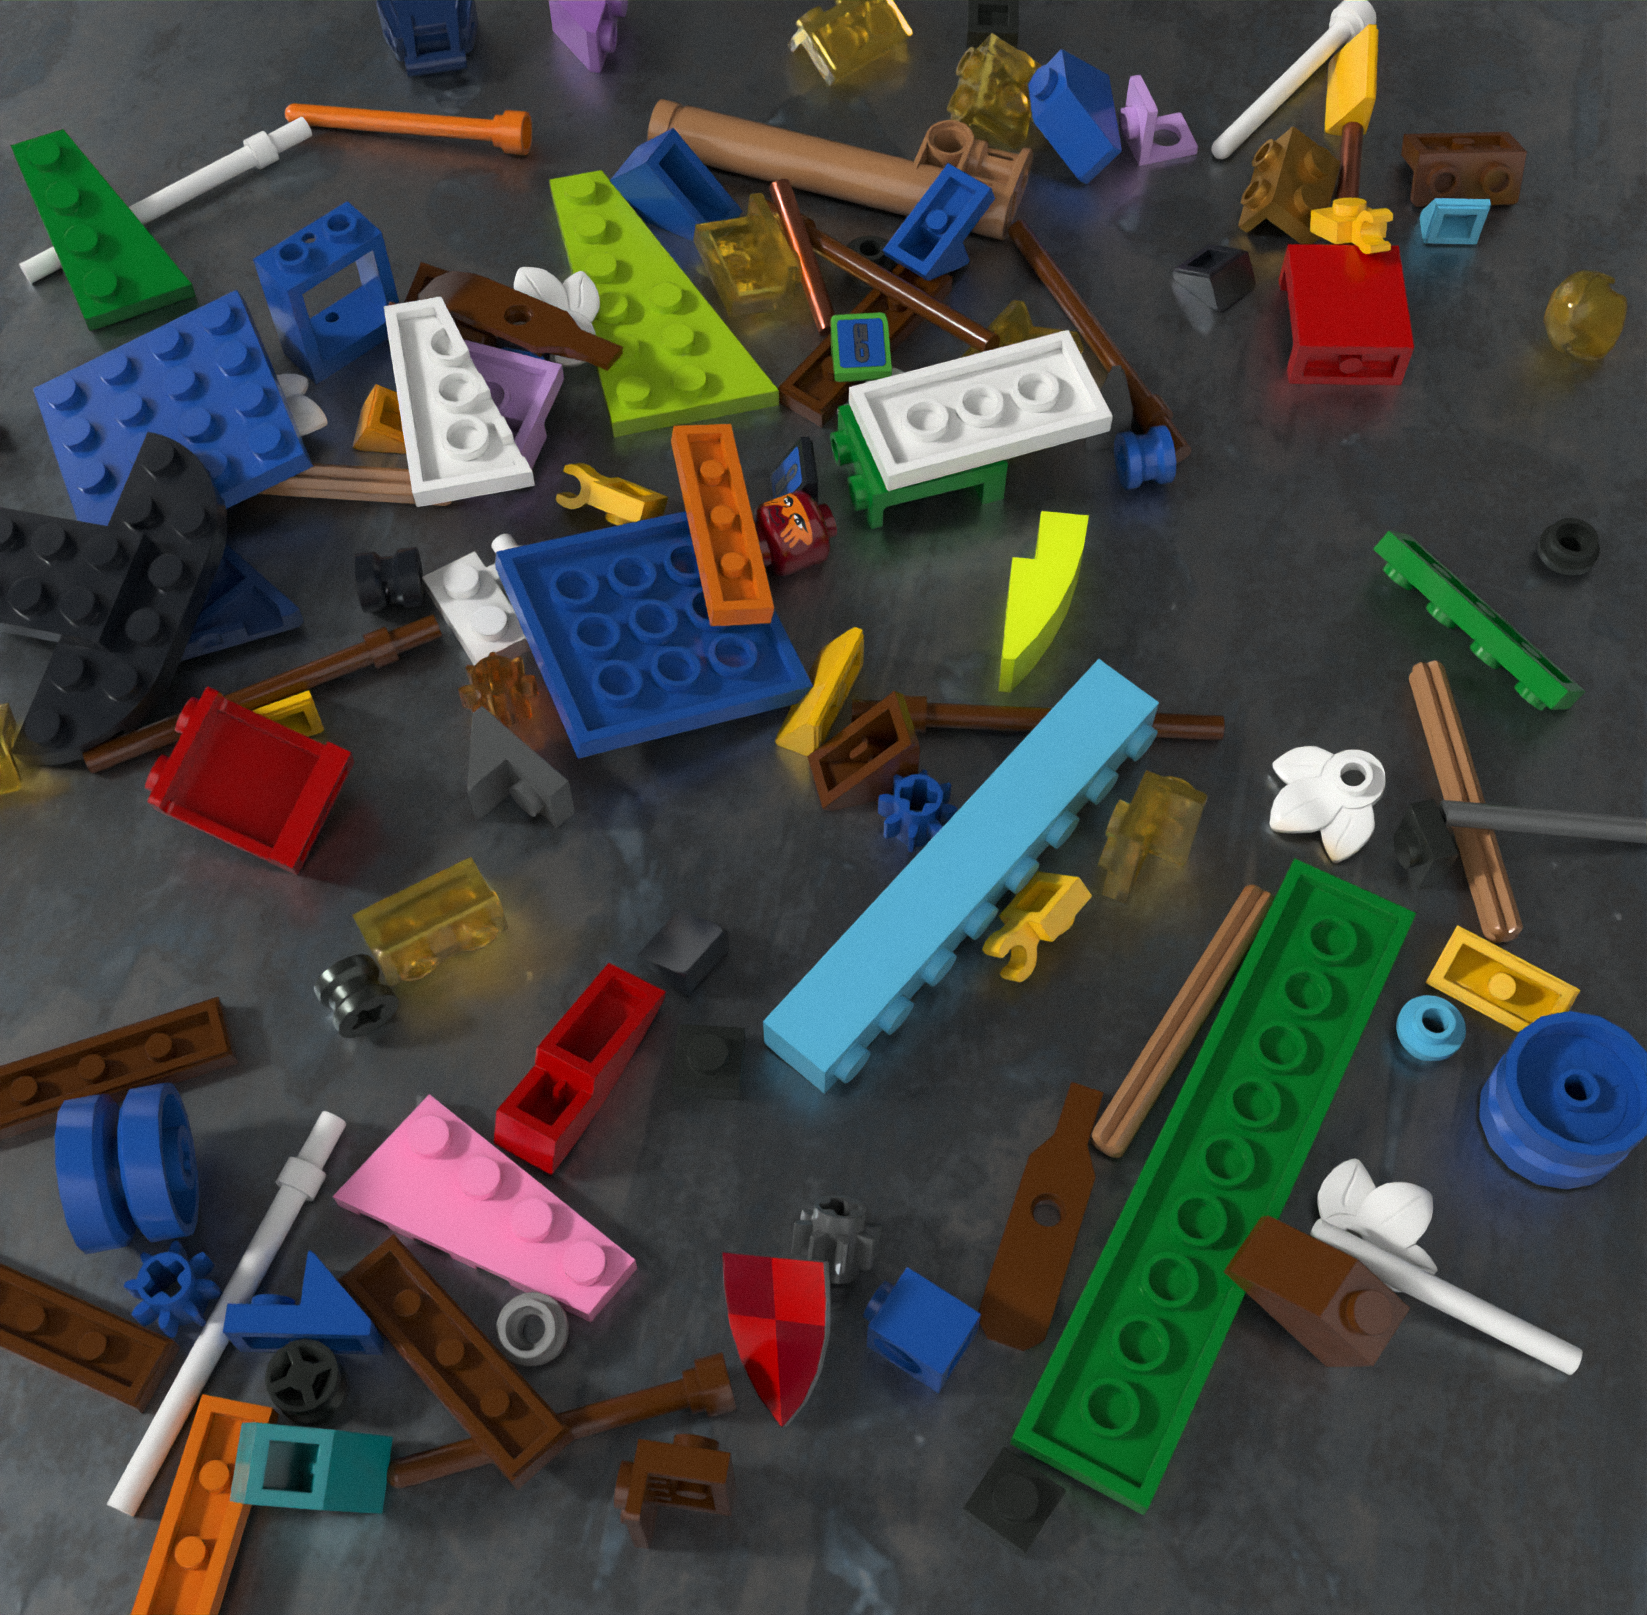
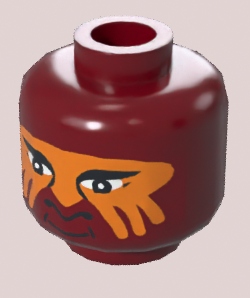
[752,490,837,577]

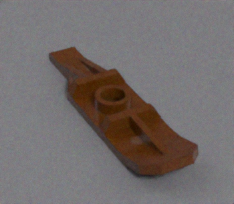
[418,271,623,371]
[978,1082,1104,1352]

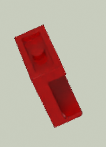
[1279,244,1414,385]
[145,686,355,876]

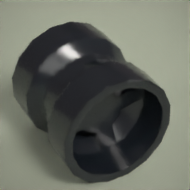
[355,547,426,613]

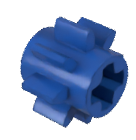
[878,769,958,853]
[124,1241,222,1338]

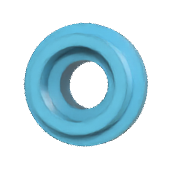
[1396,995,1466,1061]

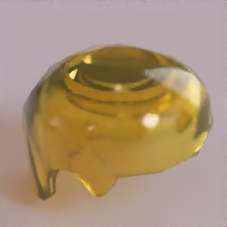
[1543,269,1628,362]

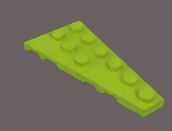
[549,170,779,438]

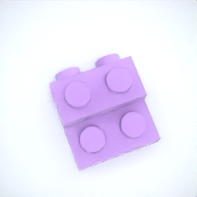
[463,339,565,470]

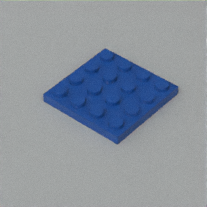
[33,290,313,526]
[495,511,813,759]

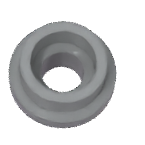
[496,1292,569,1366]

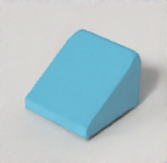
[1419,198,1491,244]

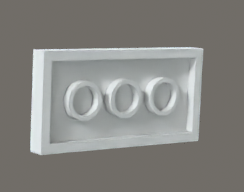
[849,330,1113,491]

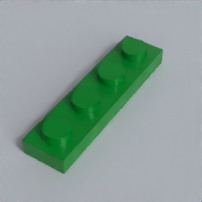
[1373,531,1586,711]

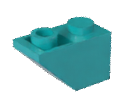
[229,1422,393,1514]

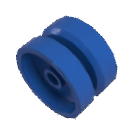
[1479,1011,1647,1190]
[55,1083,199,1255]

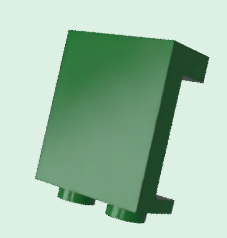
[830,404,1008,529]

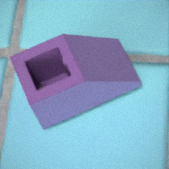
[549,0,628,73]

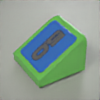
[831,312,892,382]

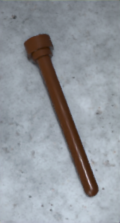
[387,1352,737,1489]

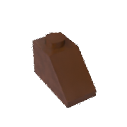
[1224,1216,1410,1367]

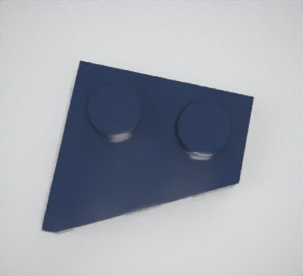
[180,544,304,662]

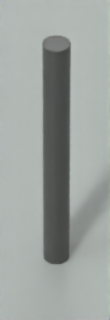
[1438,800,1647,844]

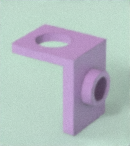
[1119,74,1198,166]

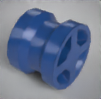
[1114,425,1176,490]

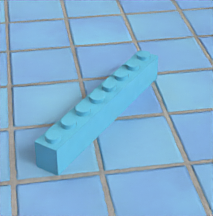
[763,659,1159,1094]

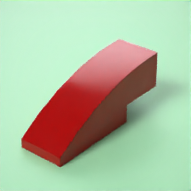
[494,963,666,1175]

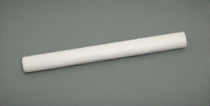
[1309,1218,1583,1375]

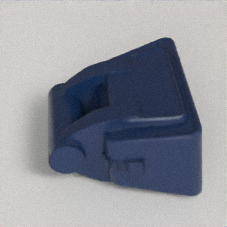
[376,0,479,77]

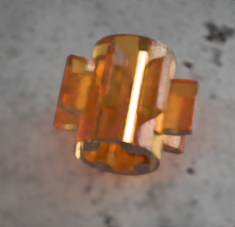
[458,652,539,729]

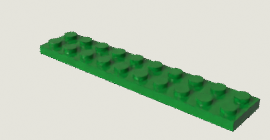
[1010,858,1416,1515]

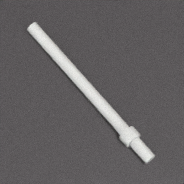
[19,117,312,284]
[106,1111,347,1517]

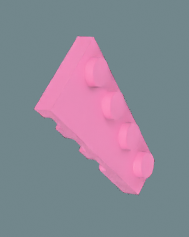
[333,1094,637,1322]

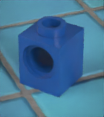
[863,1267,981,1394]

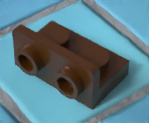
[1401,132,1527,207]

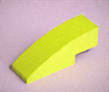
[998,511,1089,693]

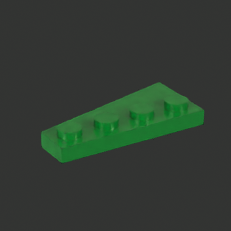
[10,129,196,331]

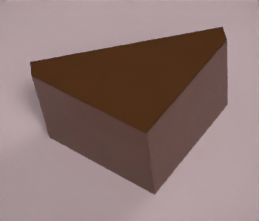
[807,691,920,811]

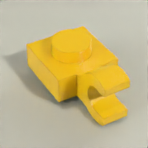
[1310,198,1393,254]
[555,463,668,526]
[982,871,1092,982]

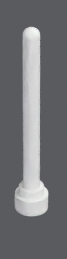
[1211,0,1377,159]

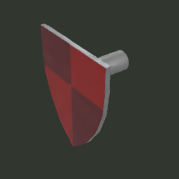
[722,1251,846,1428]

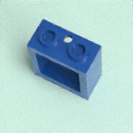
[253,201,400,385]

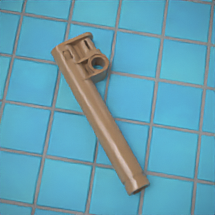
[648,99,1033,241]

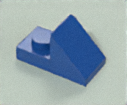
[883,163,995,281]
[223,1250,384,1355]

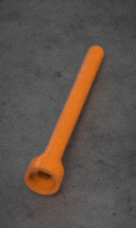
[285,103,532,155]

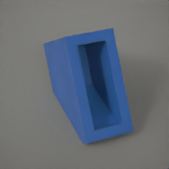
[1028,49,1122,184]
[610,128,743,248]

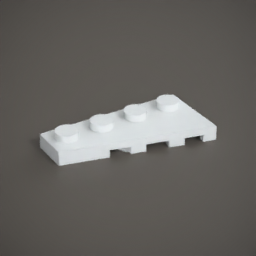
[384,297,536,507]

